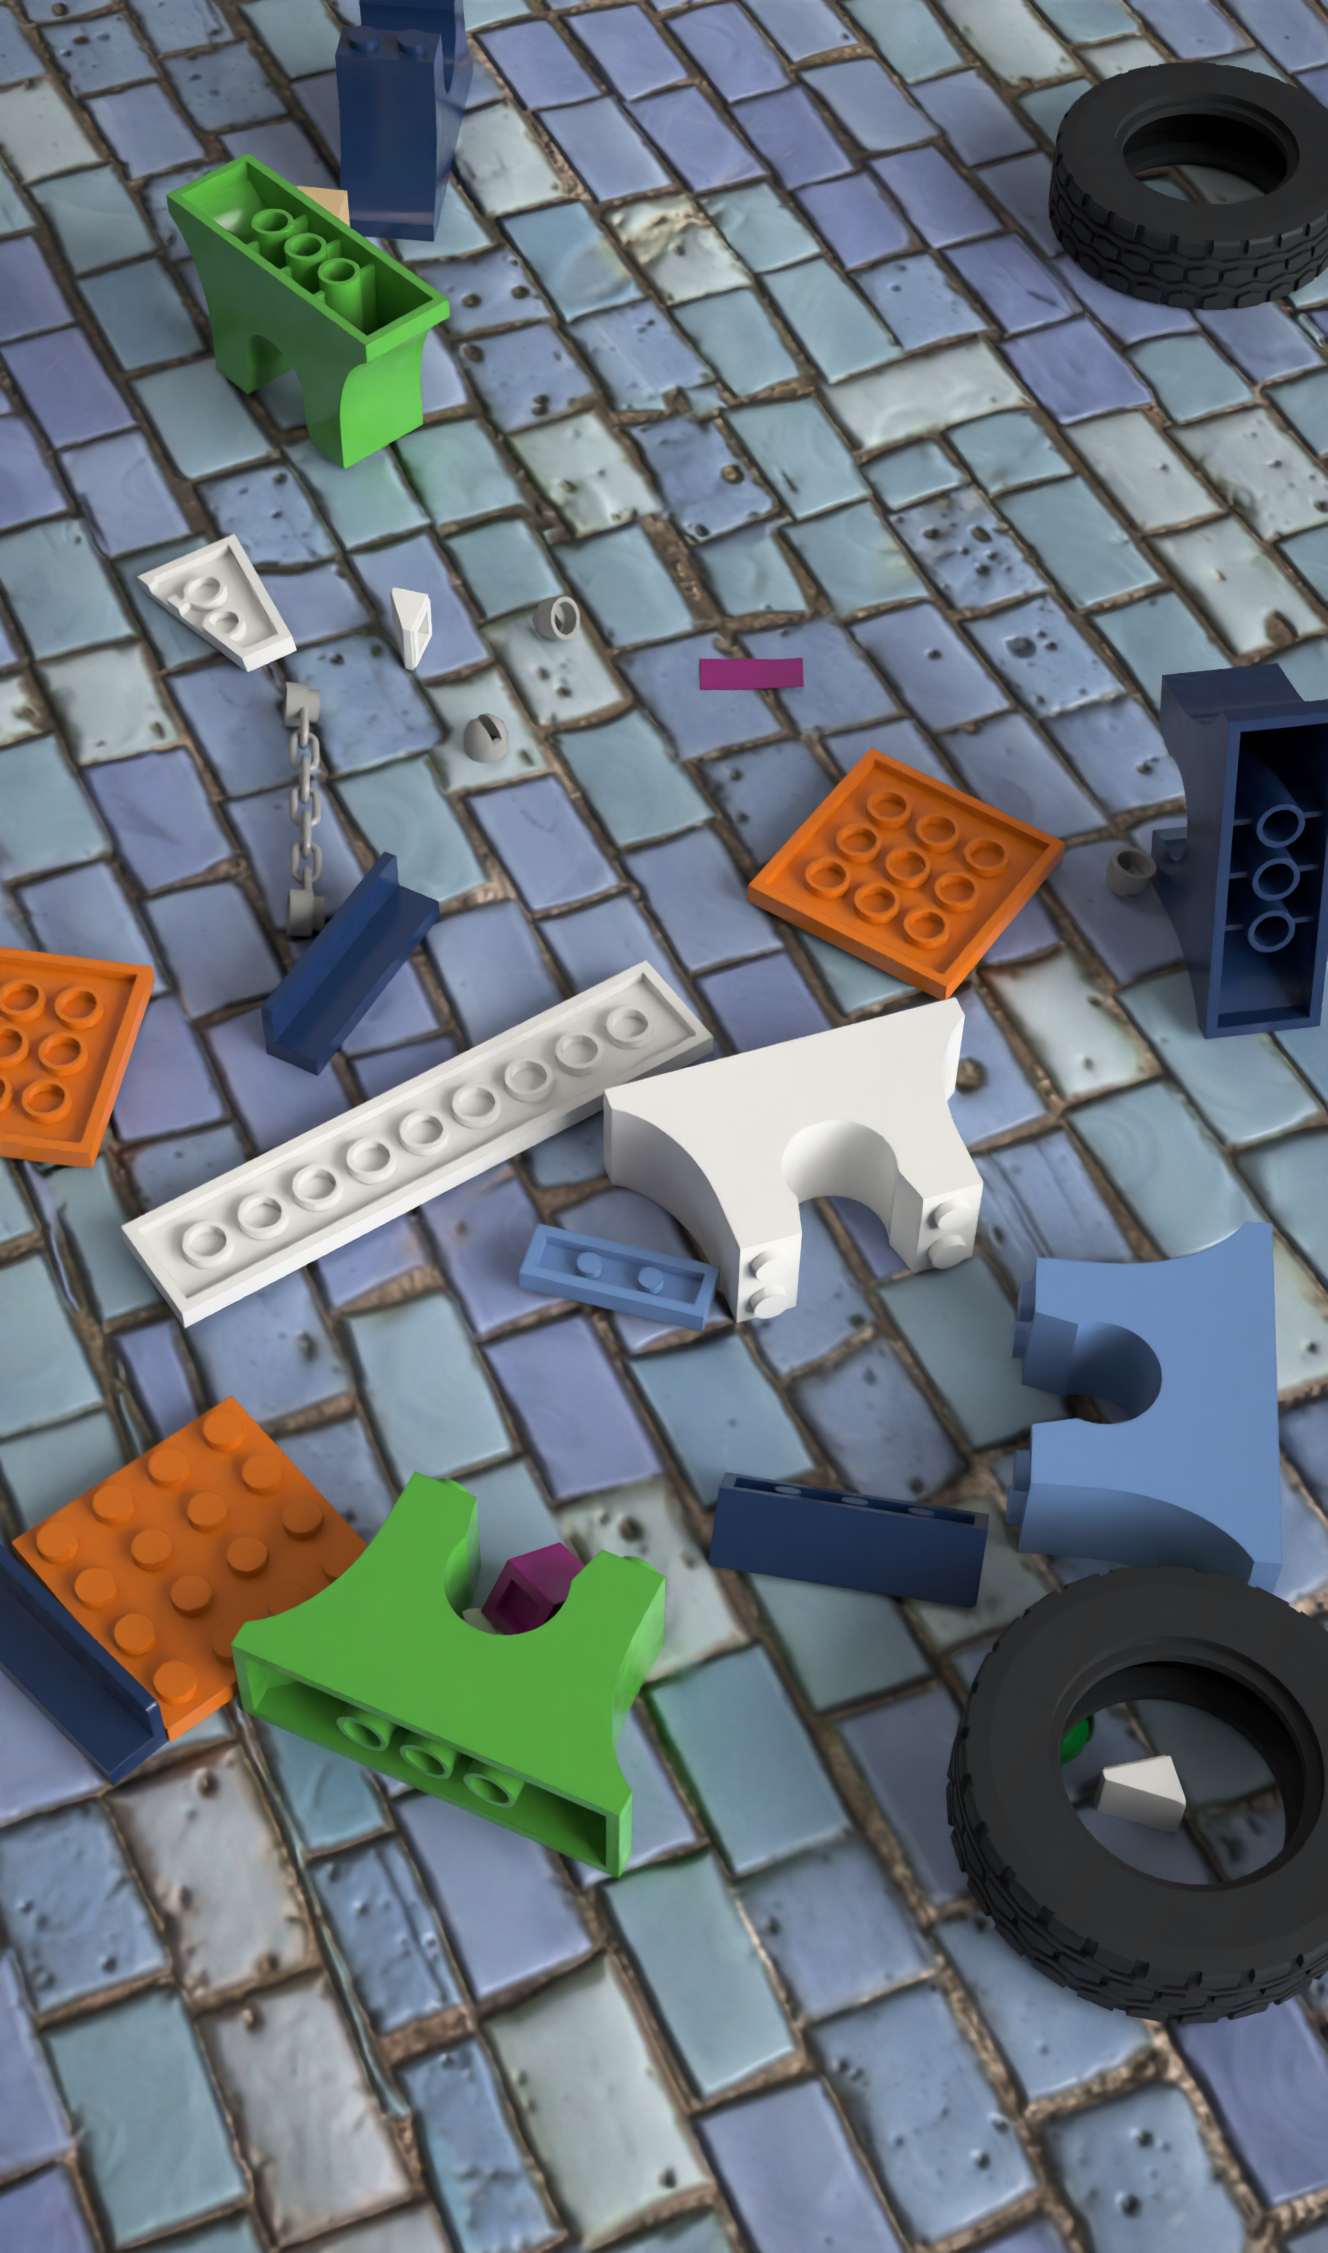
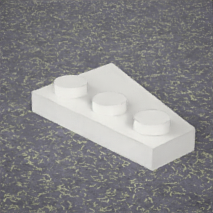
[137,534,297,673]

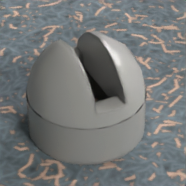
[532,596,580,641]
[464,713,509,763]
[1106,847,1156,897]

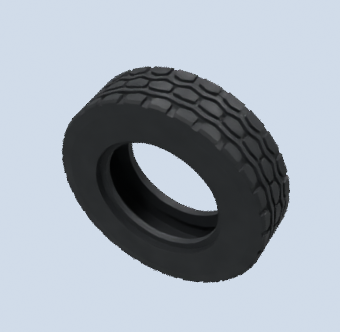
[1048,62,1328,310]
[946,1565,1328,2024]

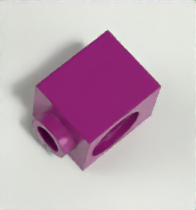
[481,1542,585,1635]

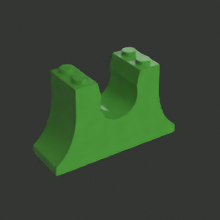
[166,152,450,469]
[231,1471,666,1879]

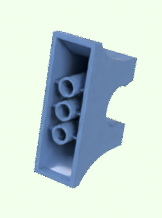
[1006,1221,1283,1594]

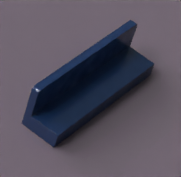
[261,851,440,1076]
[709,1472,989,1608]
[0,1544,168,1786]

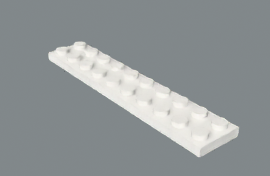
[121,960,713,1328]

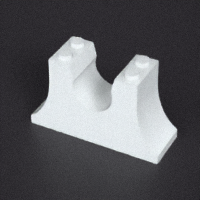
[604,997,983,1323]

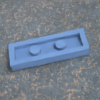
[519,1223,720,1332]

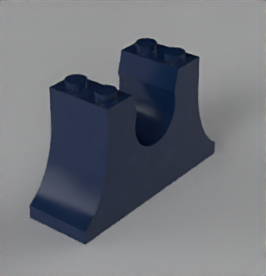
[335,0,473,242]
[1151,663,1328,1039]

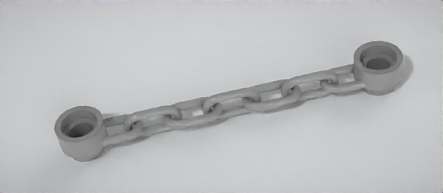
[283,682,325,937]

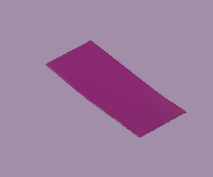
[700,658,804,690]

